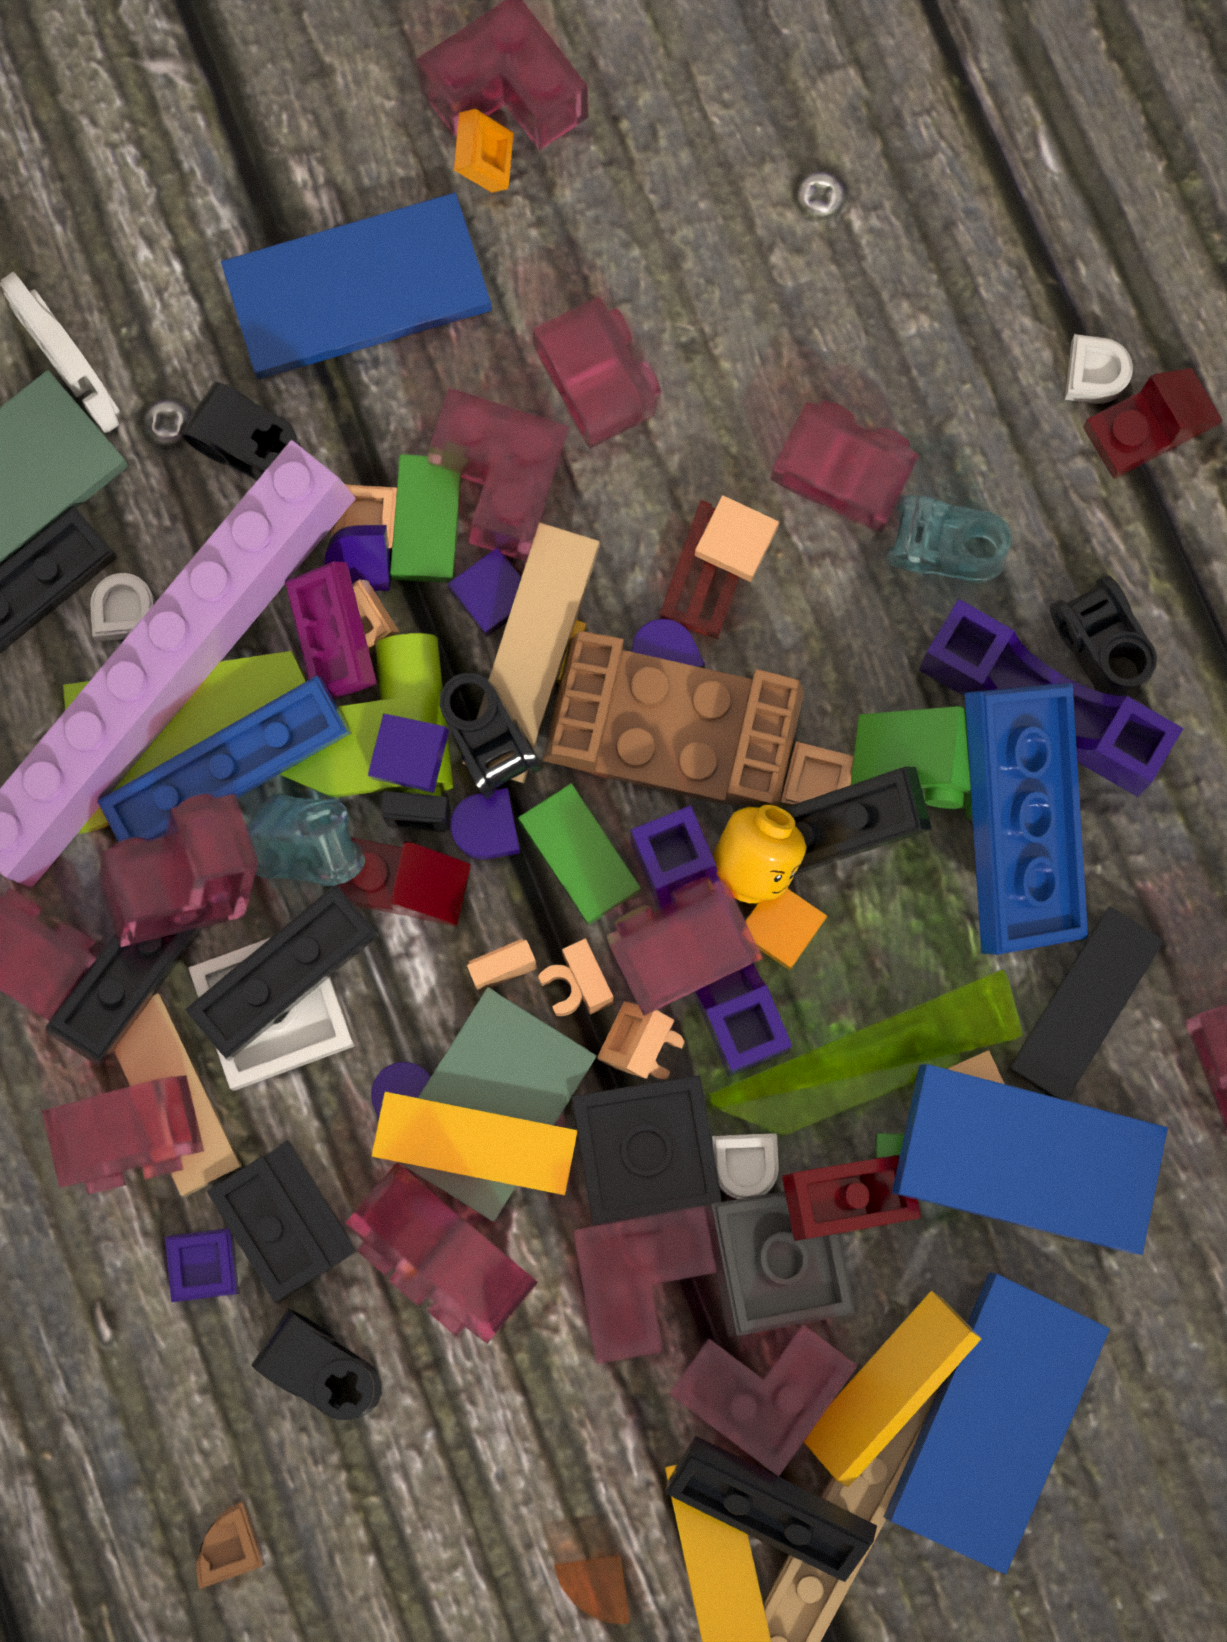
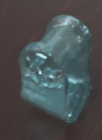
[885,495,1012,583]
[233,794,365,886]

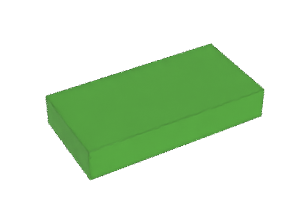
[390,454,463,583]
[518,783,641,926]

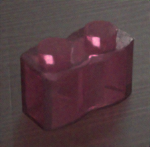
[532,297,661,448]
[770,401,919,532]

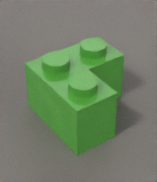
[851,706,973,821]

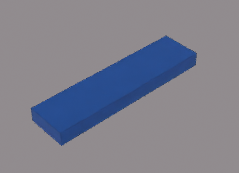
[97,676,352,857]

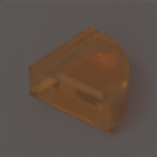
[555,1553,630,1624]

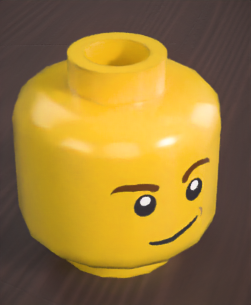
[712,805,807,903]

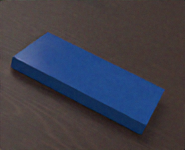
[221,192,492,380]
[965,683,1088,955]
[892,1064,1168,1255]
[883,1272,1110,1575]

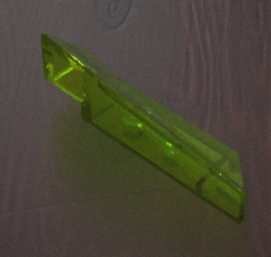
[707,969,1023,1137]

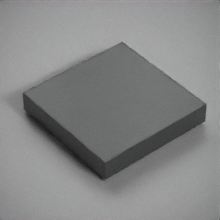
[703,1191,855,1338]

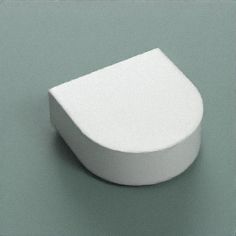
[1065,334,1133,404]
[90,573,156,642]
[711,1133,779,1200]

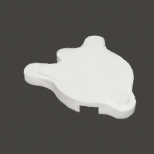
[0,271,120,433]

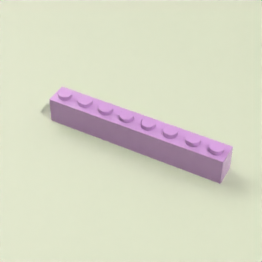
[0,440,356,888]

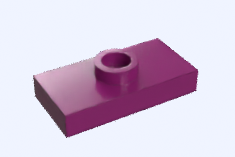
[285,561,377,700]

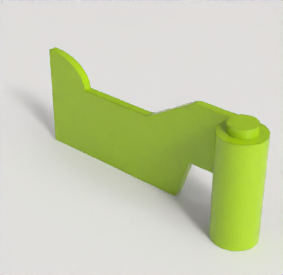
[63,633,453,834]

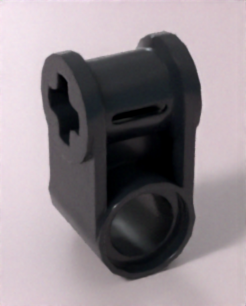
[181,382,302,481]
[1050,575,1157,699]
[439,673,543,800]
[251,1308,382,1420]

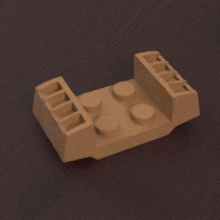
[542,631,805,807]

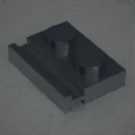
[207,1140,359,1303]

